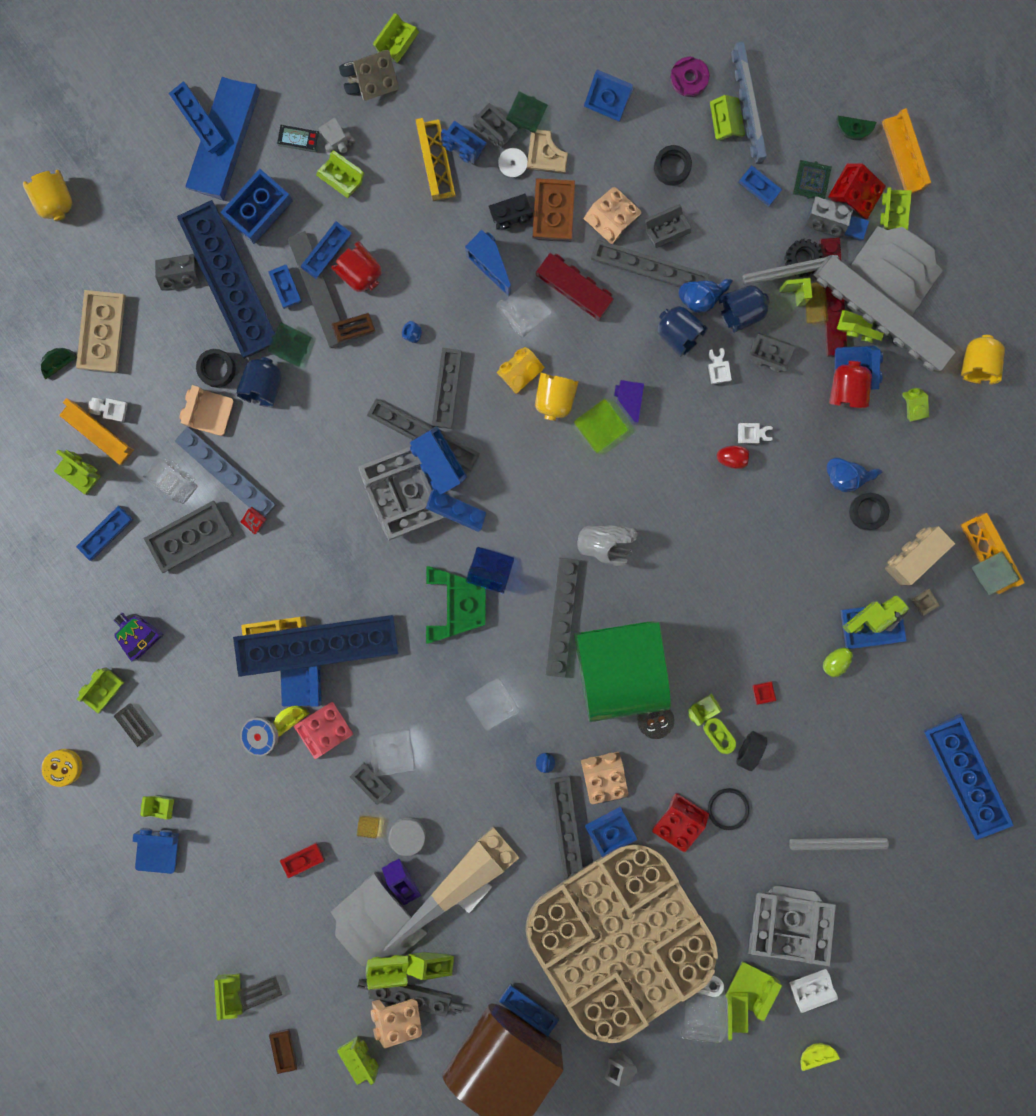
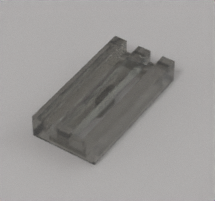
[114,703,155,747]
[237,975,282,1011]

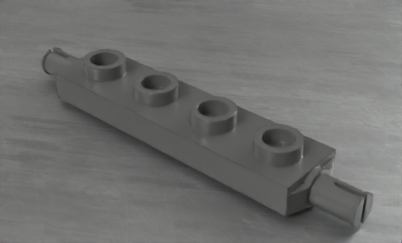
[357,979,463,1017]

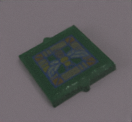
[793,160,832,199]

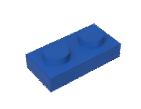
[738,165,782,207]
[268,264,302,309]

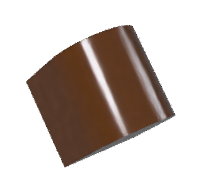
[442,1003,564,1116]

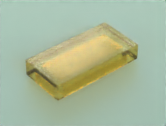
[806,282,828,324]

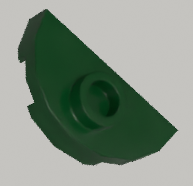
[837,115,877,140]
[40,348,77,380]

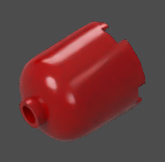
[331,241,382,292]
[829,361,872,408]

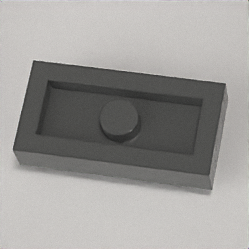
[350,762,392,805]

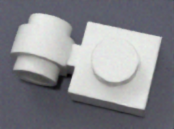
[88,398,128,422]

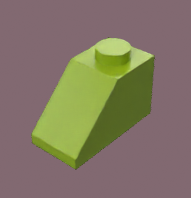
[407,952,454,980]

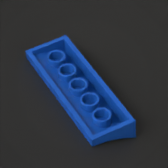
[185,77,260,201]
[924,713,1014,840]

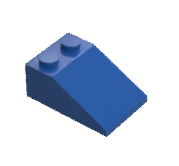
[465,229,511,297]

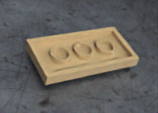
[76,290,126,373]

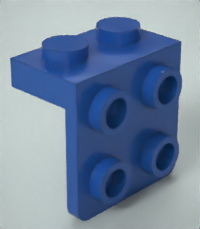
[441,120,487,164]
[834,345,883,390]
[132,828,179,874]

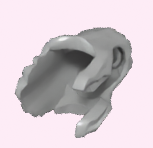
[577,525,639,566]

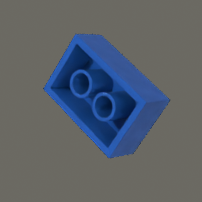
[220,169,293,244]
[410,426,467,495]

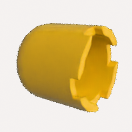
[23,170,72,221]
[961,335,1005,384]
[535,373,579,421]

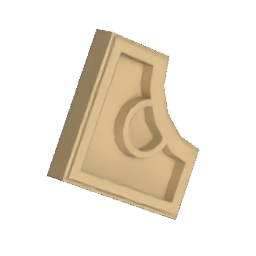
[527,129,568,174]

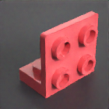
[294,702,353,759]

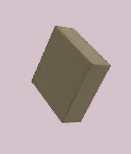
[911,589,940,616]

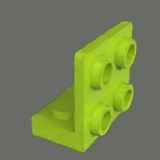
[54,449,101,495]
[725,961,782,1021]
[337,1036,379,1085]

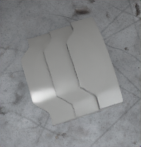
[849,226,943,316]
[358,446,445,541]
[331,872,428,966]
[748,886,836,966]

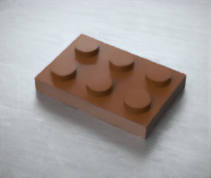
[533,178,575,241]

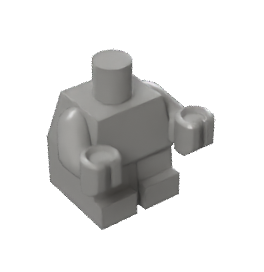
[318,118,355,157]
[604,1051,637,1087]

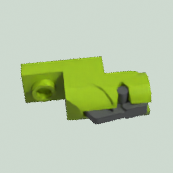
[842,595,909,633]

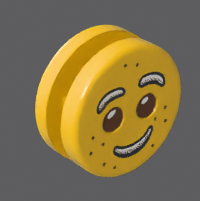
[41,749,83,787]

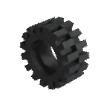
[784,238,823,277]

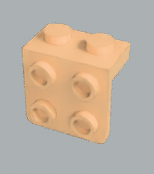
[583,187,641,244]
[180,385,234,436]
[581,752,628,804]
[370,999,422,1048]

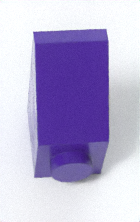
[614,380,644,425]
[382,859,421,905]

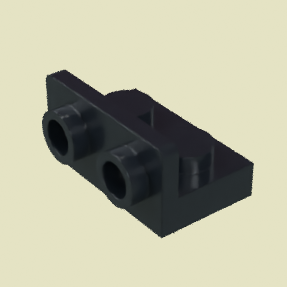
[488,193,533,230]

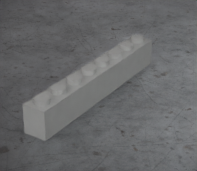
[814,255,956,372]

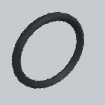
[708,788,750,830]

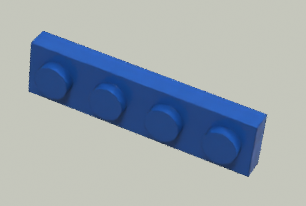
[169,81,227,154]

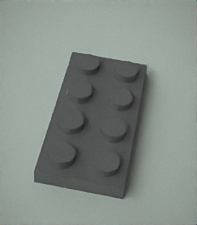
[143,501,233,573]

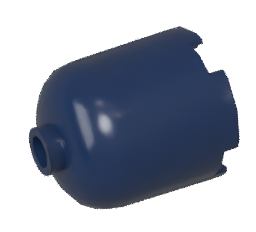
[719,285,770,333]
[657,306,708,357]
[237,357,282,407]

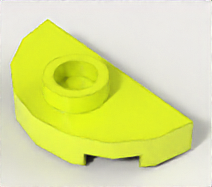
[273,706,310,737]
[800,1043,840,1071]

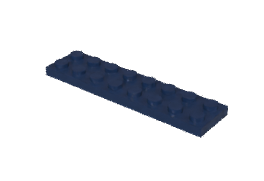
[177,200,279,359]
[233,615,398,677]

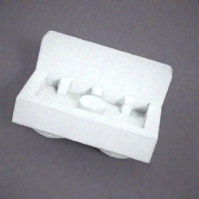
[789,969,838,1013]

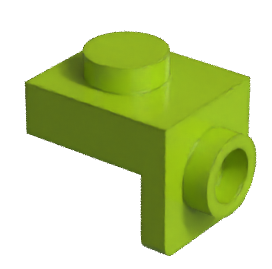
[902,388,929,421]
[688,693,722,726]
[140,795,174,820]

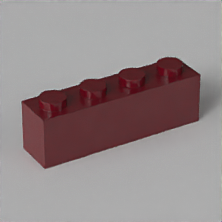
[536,253,614,321]

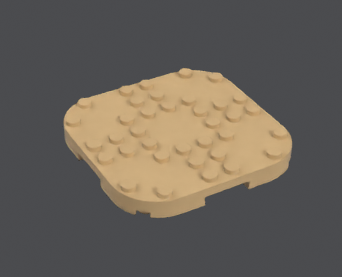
[526,844,718,1043]

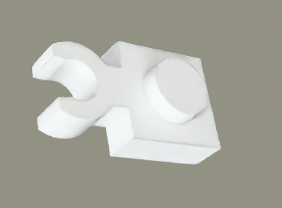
[708,348,732,384]
[738,423,773,444]

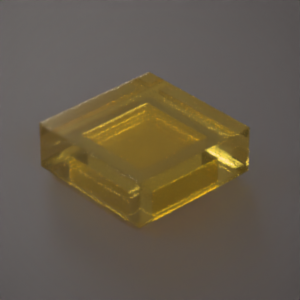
[357,815,380,839]

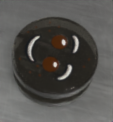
[637,709,674,739]

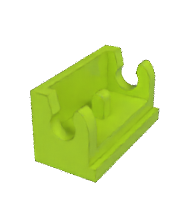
[214,973,243,1021]

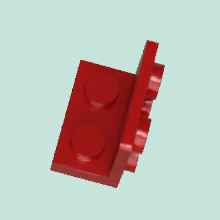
[828,163,886,219]
[652,793,709,852]

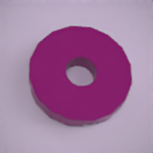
[670,56,710,97]

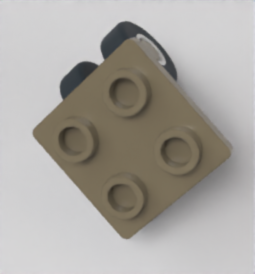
[339,50,399,101]

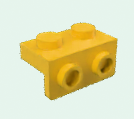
[496,347,545,394]

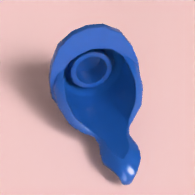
[679,279,733,313]
[827,457,882,492]

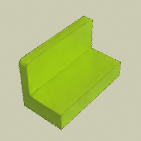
[710,95,745,141]
[779,278,812,307]
[727,992,748,1041]

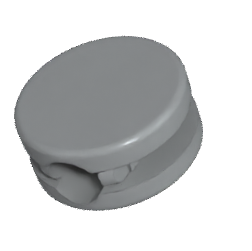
[389,817,426,856]

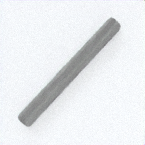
[742,255,839,285]
[789,838,889,850]

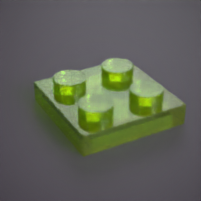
[573,398,628,454]

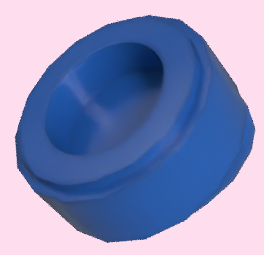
[402,321,422,343]
[536,753,555,773]

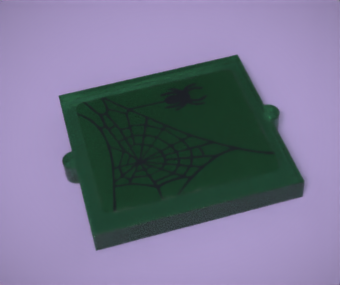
[506,91,548,133]
[267,322,312,367]
[971,551,1020,595]

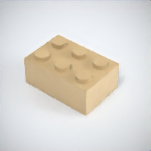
[885,526,955,586]

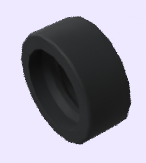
[654,145,692,186]
[196,349,236,388]
[849,492,890,531]
[736,731,768,771]

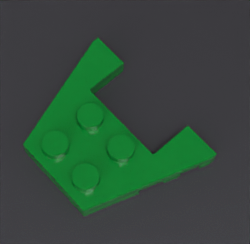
[426,566,486,644]

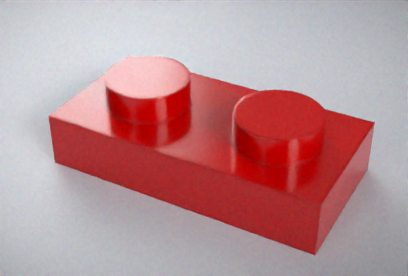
[280,842,325,878]

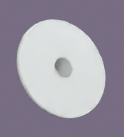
[498,148,527,177]

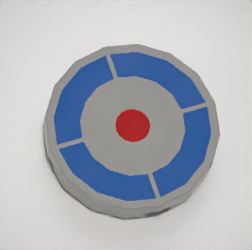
[240,716,278,757]

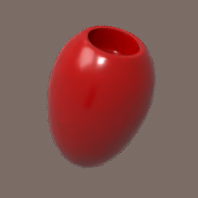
[717,445,749,469]

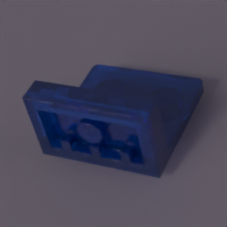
[466,547,514,594]

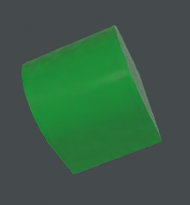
[574,621,671,722]

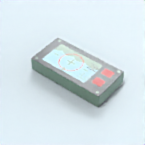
[277,125,320,152]

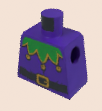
[114,613,164,662]

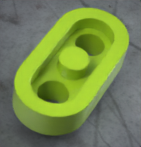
[703,718,736,754]

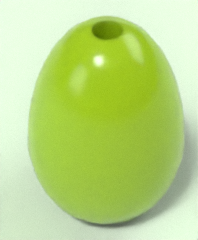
[823,647,853,677]

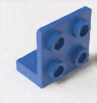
[281,665,322,707]

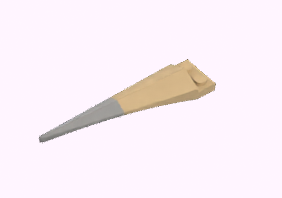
[384,827,519,951]

